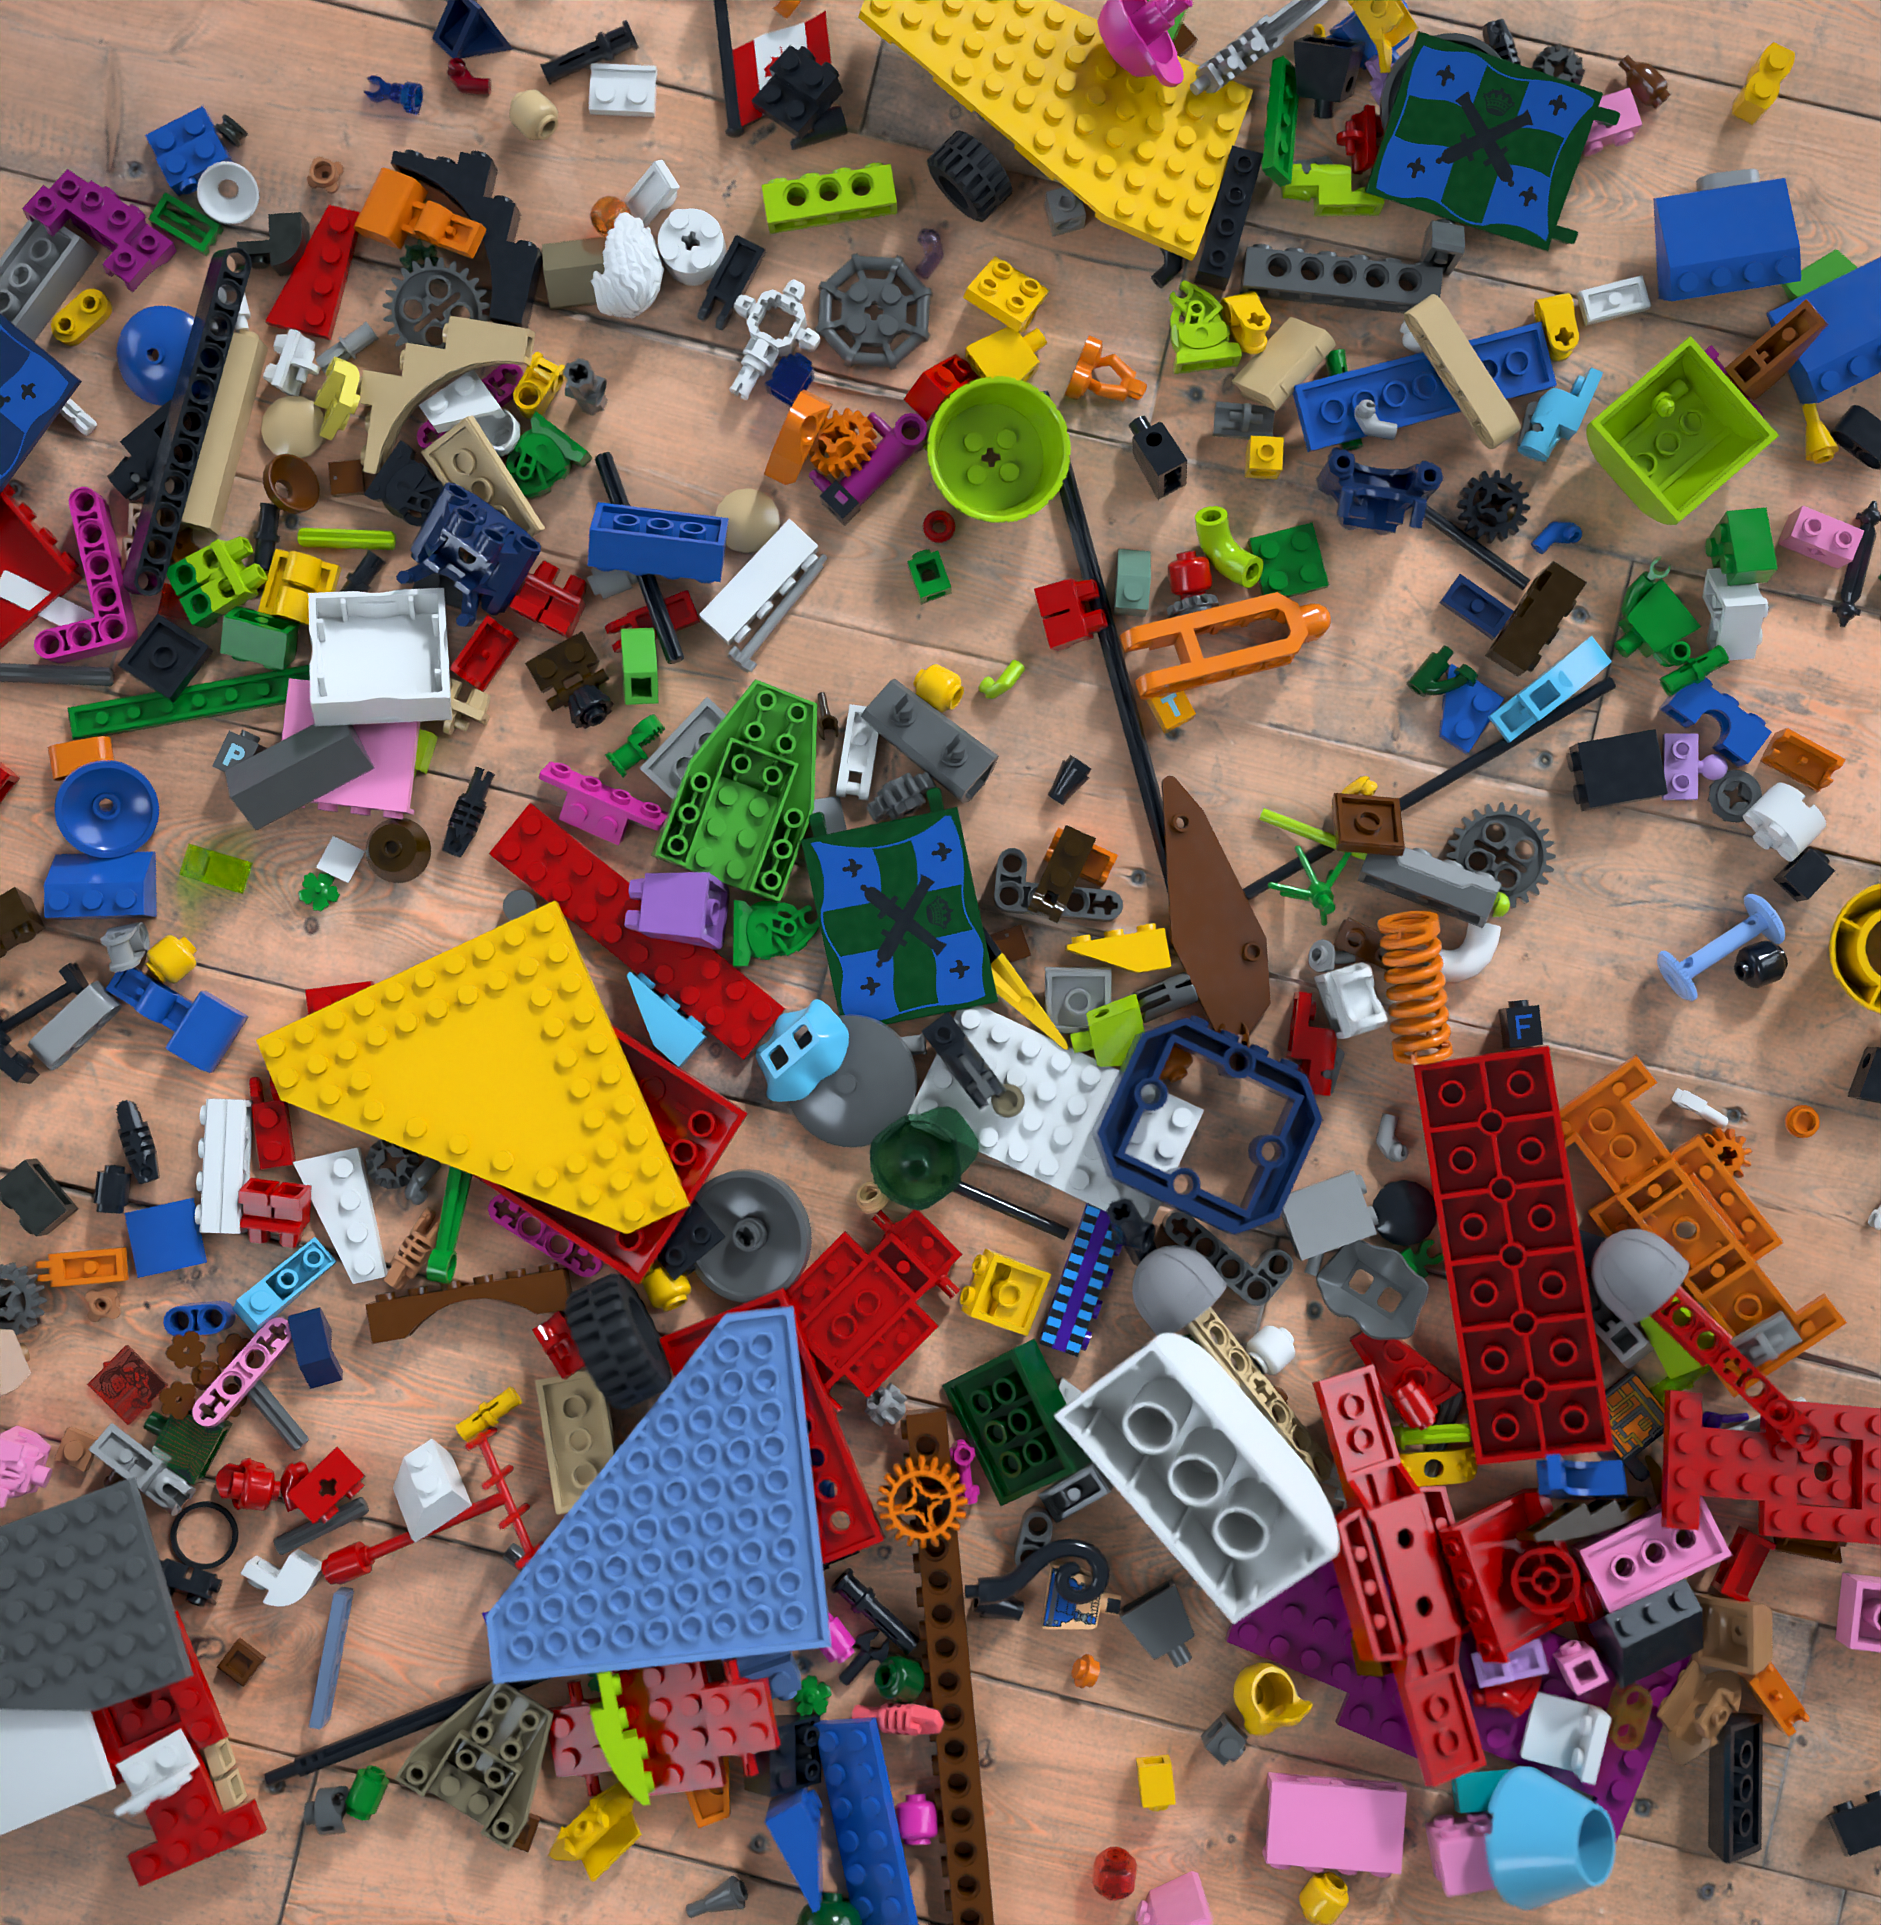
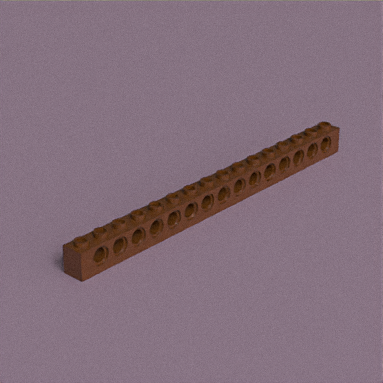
[900,1407,995,1925]

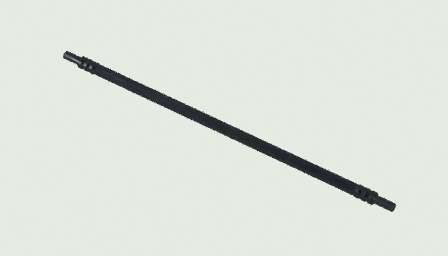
[1042,391,1168,892]
[264,1550,860,1786]

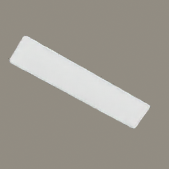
[0,570,117,641]

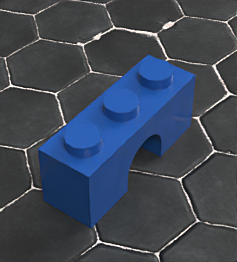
[1659,677,1772,767]

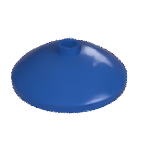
[117,306,209,406]
[54,760,159,858]

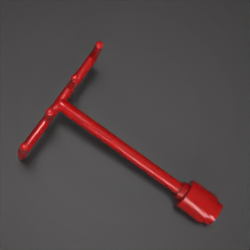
[322,1427,544,1585]

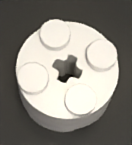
[658,208,727,286]
[1743,782,1826,862]

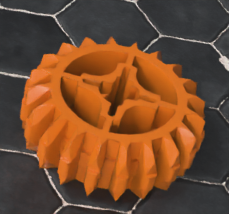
[877,1455,968,1549]

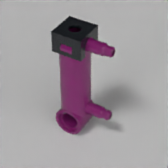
[809,412,927,526]

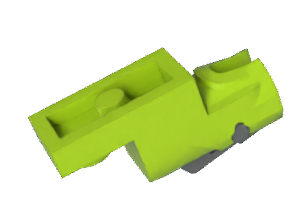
[1281,156,1384,216]

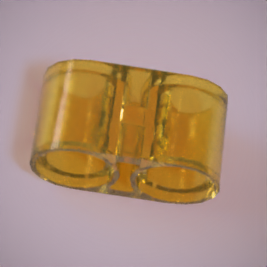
[1607,1681,1653,1751]

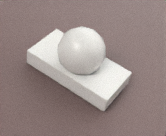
[622,160,680,228]

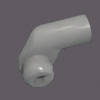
[1376,1113,1408,1162]

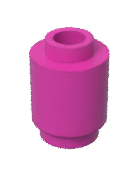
[819,1612,856,1664]

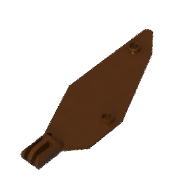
[1162,776,1271,1076]

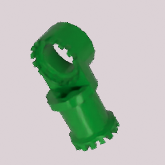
[605,714,665,778]

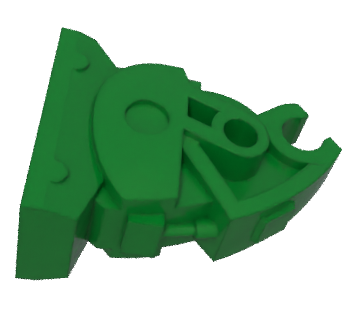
[506,411,592,499]
[733,900,820,967]

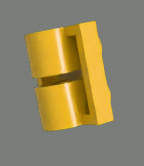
[963,256,1049,333]
[258,548,342,626]

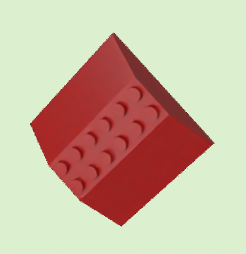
[473,1024,748,1285]

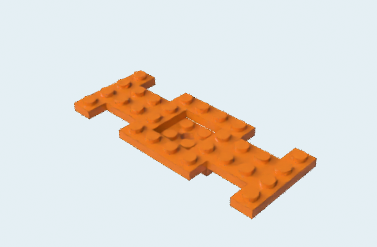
[1559,1054,1847,1398]

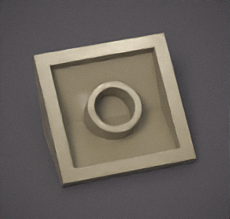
[542,236,607,310]

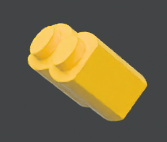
[1732,42,1795,125]

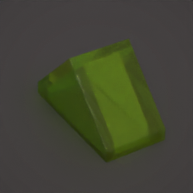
[179,844,253,894]

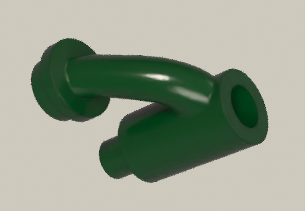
[1407,645,1478,697]

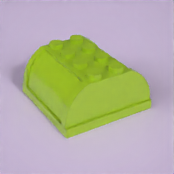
[1586,336,1779,525]

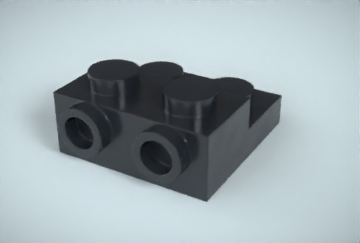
[751,45,844,139]

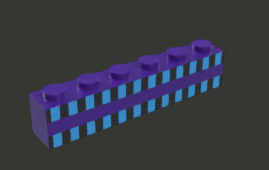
[1039,1203,1123,1357]

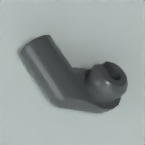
[404,1157,442,1205]

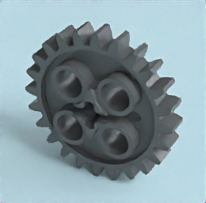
[382,257,491,349]
[1445,802,1556,909]

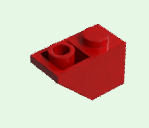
[904,354,979,422]

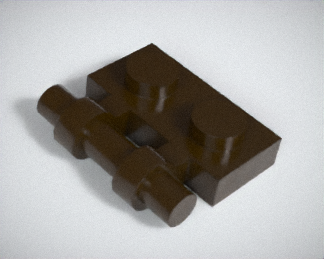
[525,631,610,712]

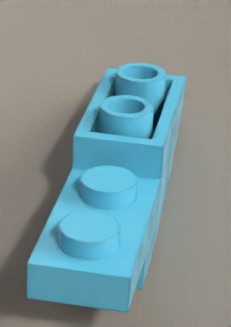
[1488,636,1612,742]

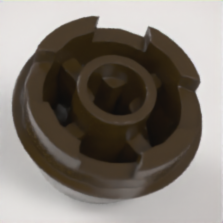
[366,818,431,883]

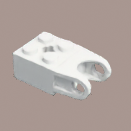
[1314,962,1387,1039]

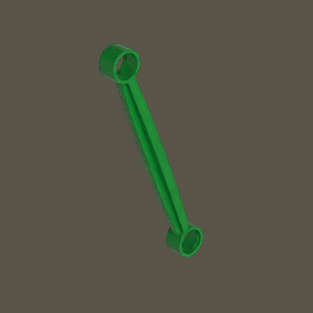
[427,1166,473,1284]

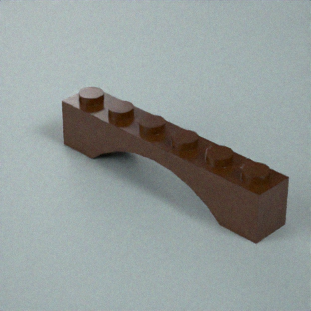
[365,1262,572,1344]

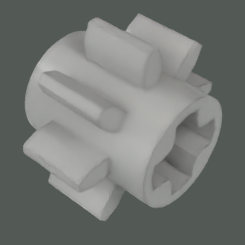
[864,1383,907,1427]

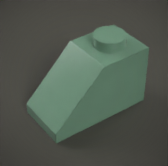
[1113,549,1151,617]

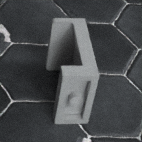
[1281,1170,1379,1261]

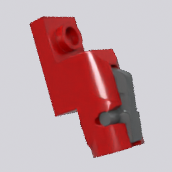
[1286,991,1345,1096]

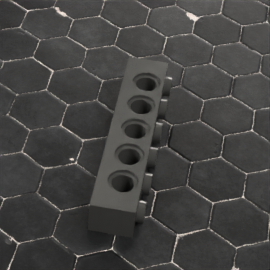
[1239,244,1443,313]

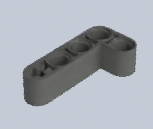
[994,848,1123,922]
[1162,1209,1293,1306]

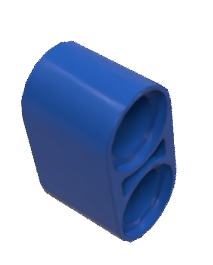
[163,1301,236,1336]

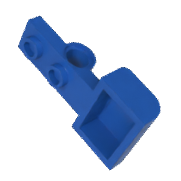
[105,967,249,1073]

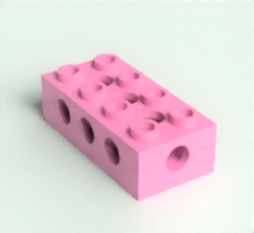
[1571,1496,1732,1613]

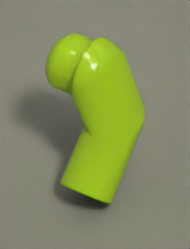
[1651,379,1688,418]
[978,660,1025,699]

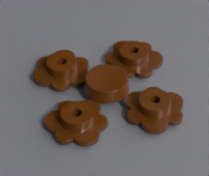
[159,1331,254,1421]

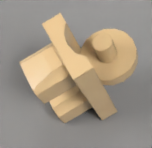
[441,678,491,735]

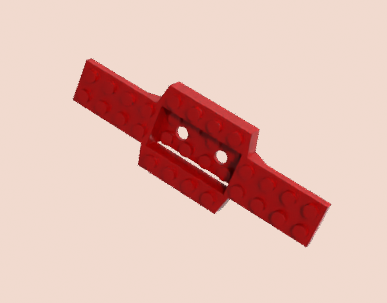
[1312,1364,1487,1787]

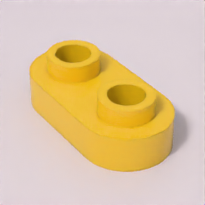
[51,289,112,346]

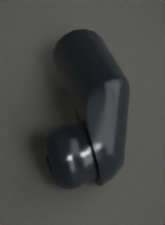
[1151,248,1183,289]

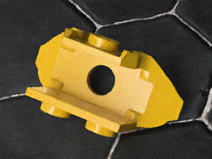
[1347,0,1419,74]
[548,1781,642,1882]

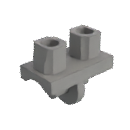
[1730,1310,1802,1371]

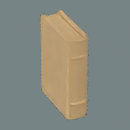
[1232,316,1336,411]

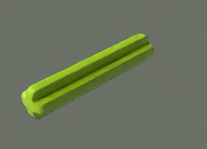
[297,528,396,550]

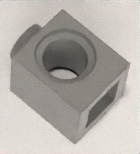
[1044,187,1086,236]

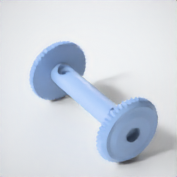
[1657,894,1785,1001]

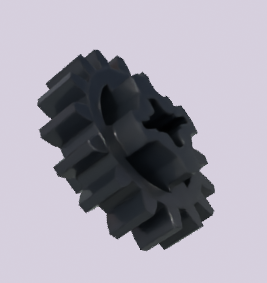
[1456,470,1531,543]

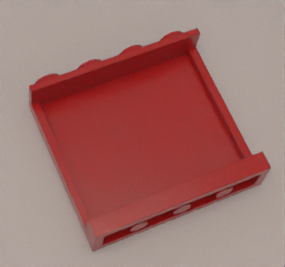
[0,483,83,650]
[1439,1488,1590,1664]

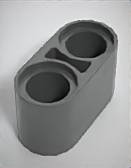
[1014,1506,1053,1566]

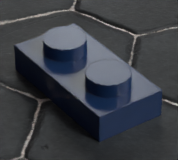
[1439,574,1514,640]

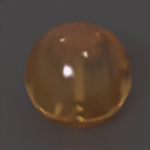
[590,195,631,238]

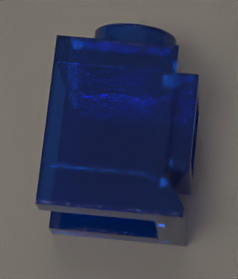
[765,352,815,407]

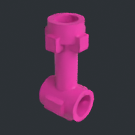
[950,1439,980,1505]

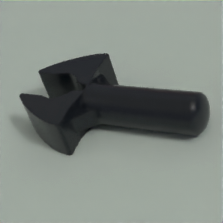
[839,1628,889,1685]

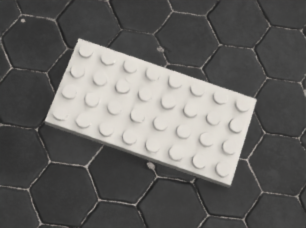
[907,1006,1204,1223]

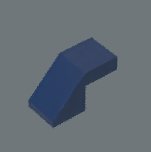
[288,1307,343,1389]

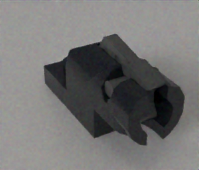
[107,399,189,502]
[921,1012,1006,1110]

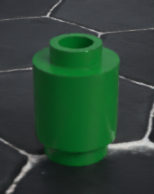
[345,1765,389,1821]

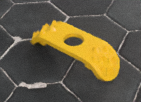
[1399,1446,1478,1487]

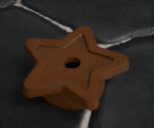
[171,527,201,563]

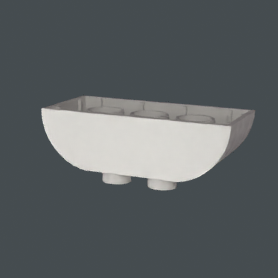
[1054,1333,1339,1624]

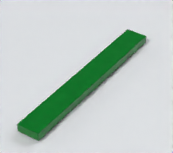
[67,665,310,741]

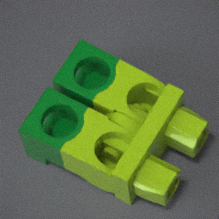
[166,536,268,628]

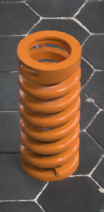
[1378,911,1453,1065]

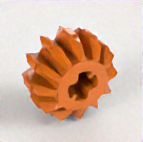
[1701,1127,1752,1178]

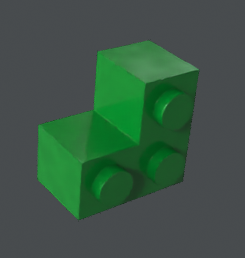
[1705,507,1778,586]

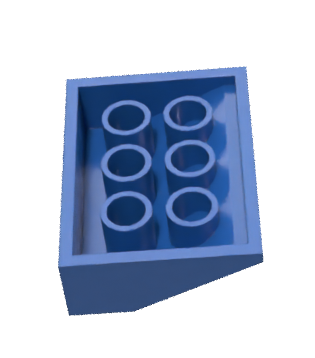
[1653,178,1801,301]
[1766,256,1881,404]

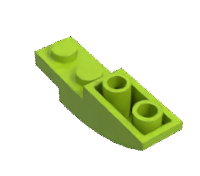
[590,1671,655,1806]

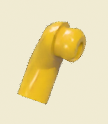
[1331,776,1378,808]

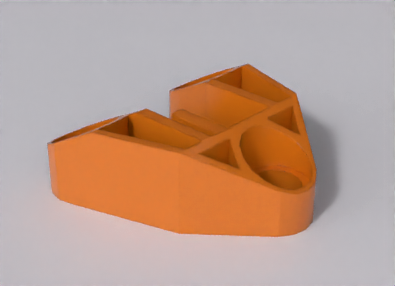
[764,390,832,485]

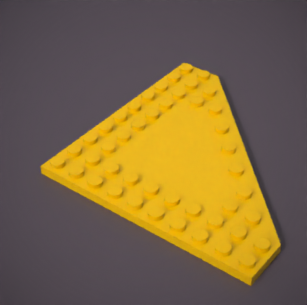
[256,901,690,1234]

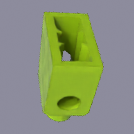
[1070,994,1145,1067]

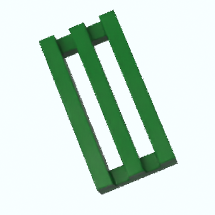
[148,192,224,256]

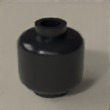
[1734,941,1788,988]

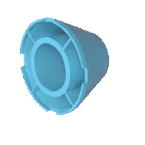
[1485,1766,1615,1910]

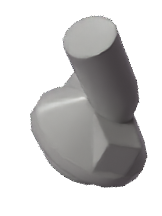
[1308,939,1355,972]

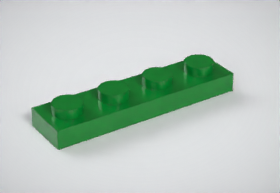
[1261,55,1299,187]

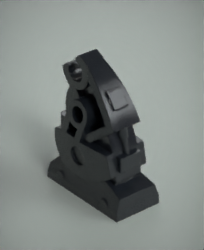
[364,440,444,526]

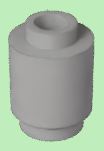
[587,567,638,599]

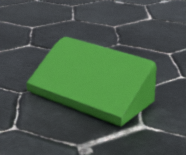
[1780,249,1857,301]

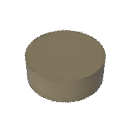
[991,1084,1025,1118]

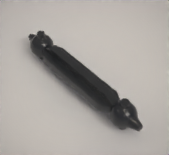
[1832,501,1881,628]

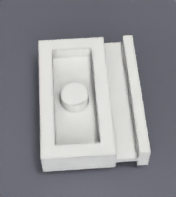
[589,63,657,117]

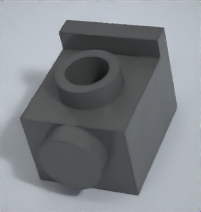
[1201,1712,1248,1766]

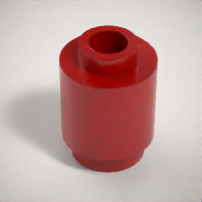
[1390,1378,1438,1431]

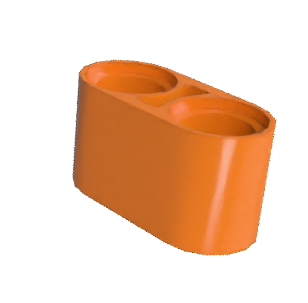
[48,736,115,781]

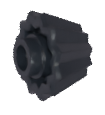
[568,685,614,729]

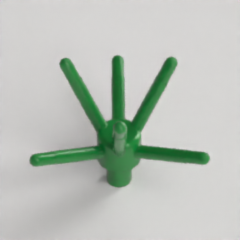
[1268,845,1352,926]

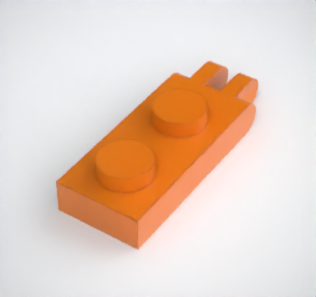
[35,1247,129,1287]

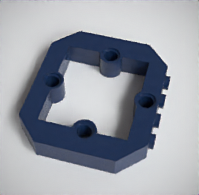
[1091,1015,1323,1235]

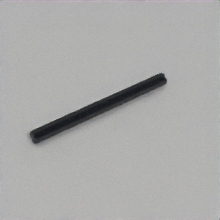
[595,452,684,664]

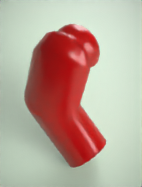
[280,1461,309,1512]

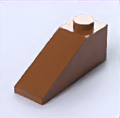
[1724,299,1828,401]

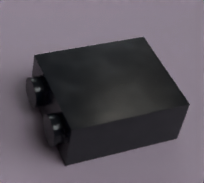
[1567,729,1668,811]

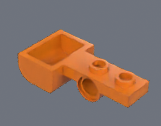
[354,168,487,259]

